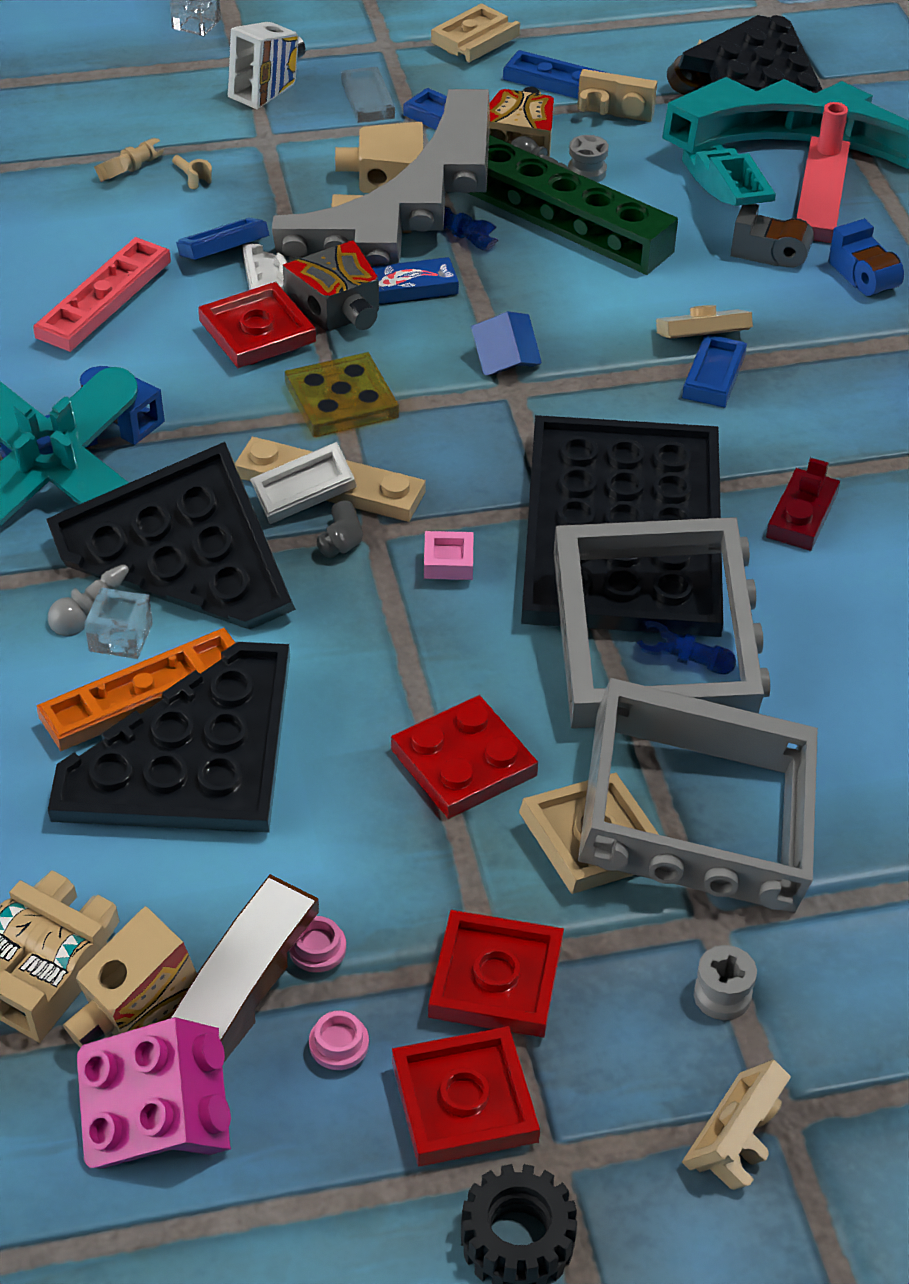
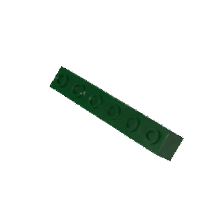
[468,135,678,275]

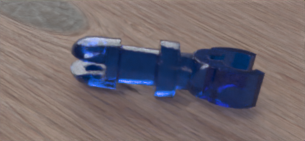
[444,206,498,251]
[637,621,736,675]

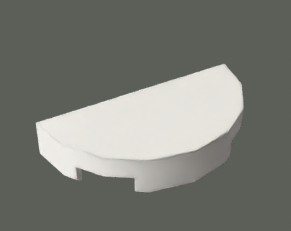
[242,244,287,290]

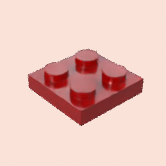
[198,282,316,368]
[391,695,538,819]
[428,910,564,1038]
[392,1026,540,1167]

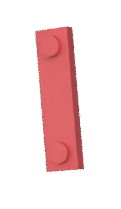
[33,237,171,352]

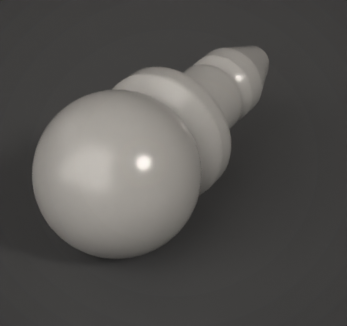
[48,565,129,636]

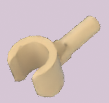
[172,155,212,189]

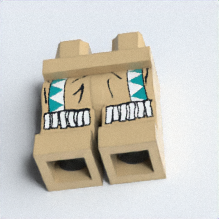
[0,870,120,1043]

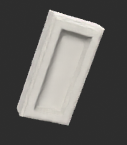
[250,442,357,524]

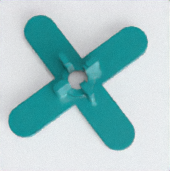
[0,367,138,526]

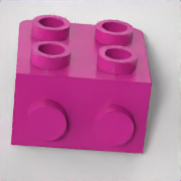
[77,1017,231,1169]

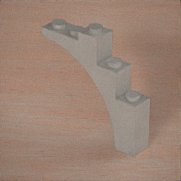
[272,89,490,266]

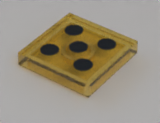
[285,352,399,438]

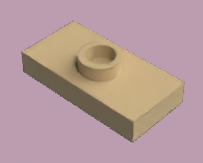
[656,305,753,339]

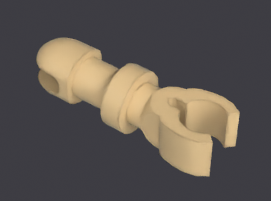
[94,138,164,182]

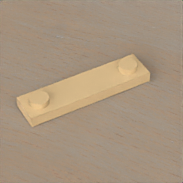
[235,436,426,522]

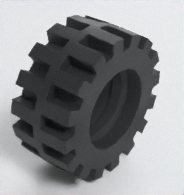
[461,1164,577,1284]

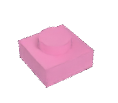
[424,531,473,580]

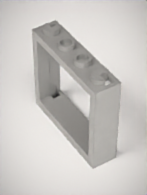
[554,517,770,728]
[578,678,818,913]

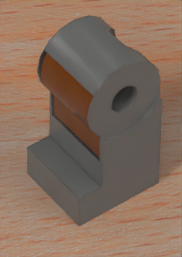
[730,204,814,267]

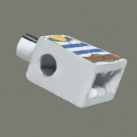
[228,22,305,109]

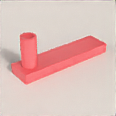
[796,102,850,243]

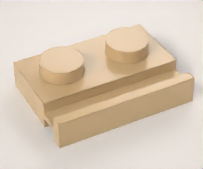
[431,3,520,63]

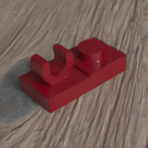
[766,457,840,551]

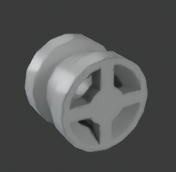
[568,135,609,182]
[693,945,757,1020]

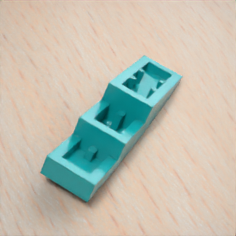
[682,144,776,206]

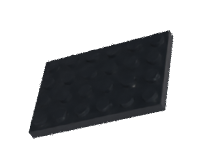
[521,415,724,637]

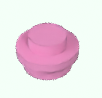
[289,916,346,972]
[309,1011,369,1070]

